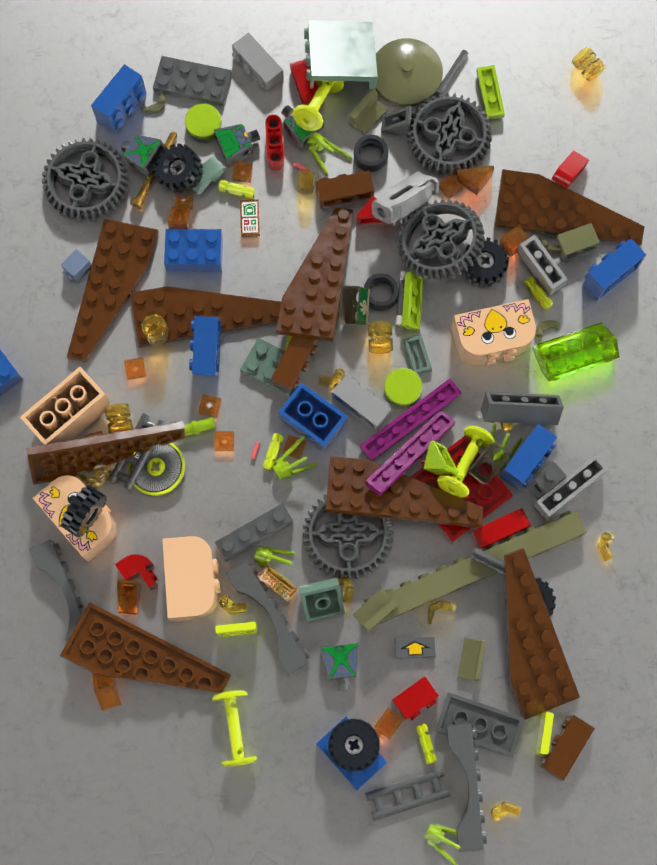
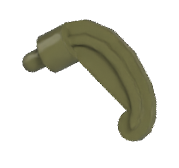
[141,92,165,113]
[540,236,562,253]
[536,320,560,341]

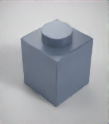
[61,249,91,283]

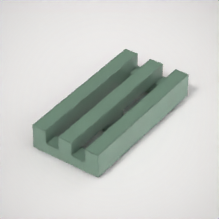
[403,335,432,374]

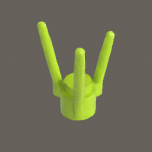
[307,132,352,175]
[489,423,523,470]
[273,435,317,480]
[254,546,295,586]
[424,823,460,865]

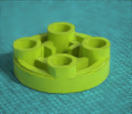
[185,104,221,140]
[384,368,422,407]

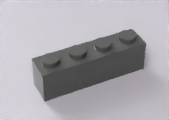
[480,392,564,425]
[215,503,293,562]

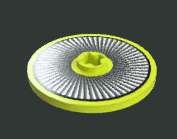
[128,443,185,496]

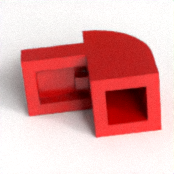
[115,554,158,590]

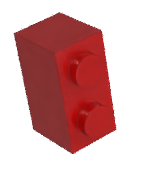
[392,676,439,721]

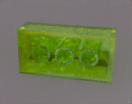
[532,322,620,382]

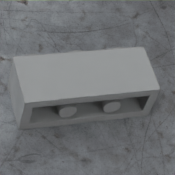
[232,32,284,91]
[517,235,568,296]
[332,375,391,431]

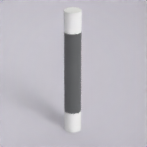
[395,271,407,327]

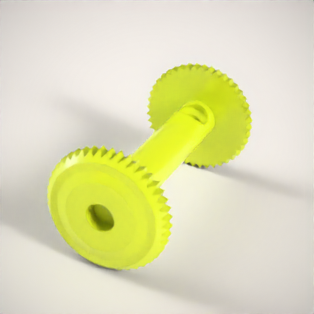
[293,81,344,131]
[437,426,495,498]
[212,690,257,767]

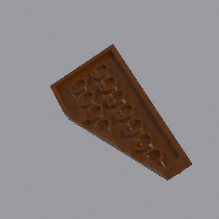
[494,169,645,245]
[276,207,354,342]
[67,218,159,363]
[130,286,281,348]
[26,422,185,485]
[325,456,483,528]
[504,548,580,720]
[60,602,231,693]

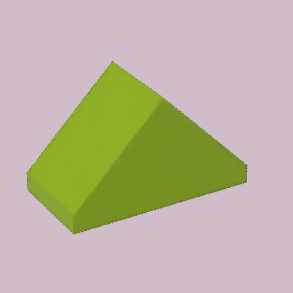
[424,440,459,475]

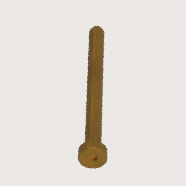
[130,131,177,209]

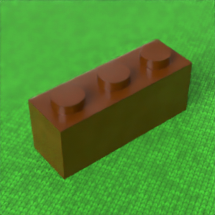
[315,170,374,209]
[271,336,318,393]
[540,715,595,781]

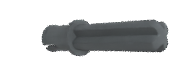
[471,548,505,575]

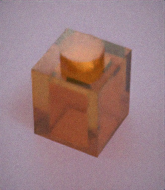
[499,225,529,257]
[373,707,404,740]

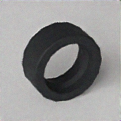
[354,134,389,172]
[364,273,399,311]

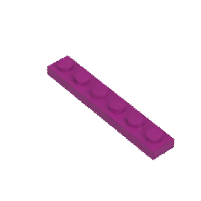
[360,378,462,461]
[365,410,456,496]

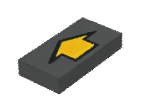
[395,637,436,659]

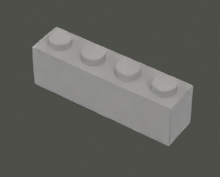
[533,454,609,520]

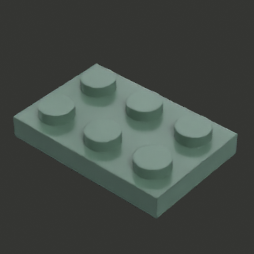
[240,338,304,397]

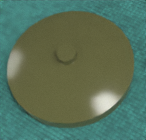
[376,38,443,107]

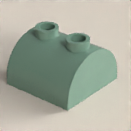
[298,577,345,622]

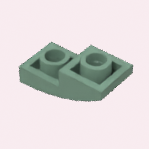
[191,156,226,195]

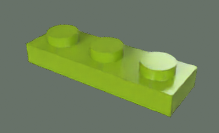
[476,65,505,120]
[402,272,423,331]

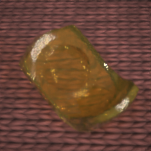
[297,169,315,195]
[78,467,111,489]
[428,601,457,625]

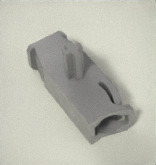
[372,171,439,224]

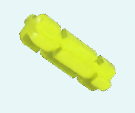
[219,180,255,199]
[524,276,553,310]
[263,433,283,470]
[416,724,437,764]

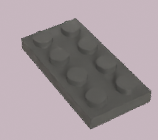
[153,56,232,105]
[436,692,525,757]

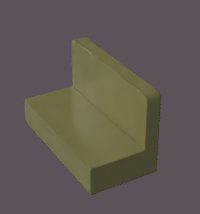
[348,89,388,135]
[557,223,600,261]
[353,589,399,632]
[457,638,486,682]

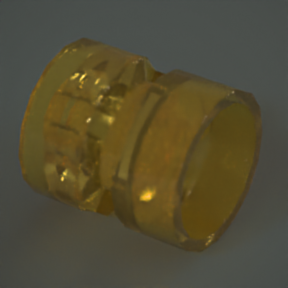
[572,46,606,82]
[142,315,169,346]
[368,321,393,354]
[104,403,134,434]

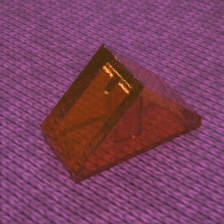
[456,166,494,195]
[168,207,190,229]
[117,579,141,615]
[92,673,122,711]

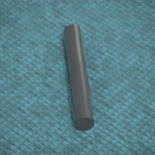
[435,50,469,96]

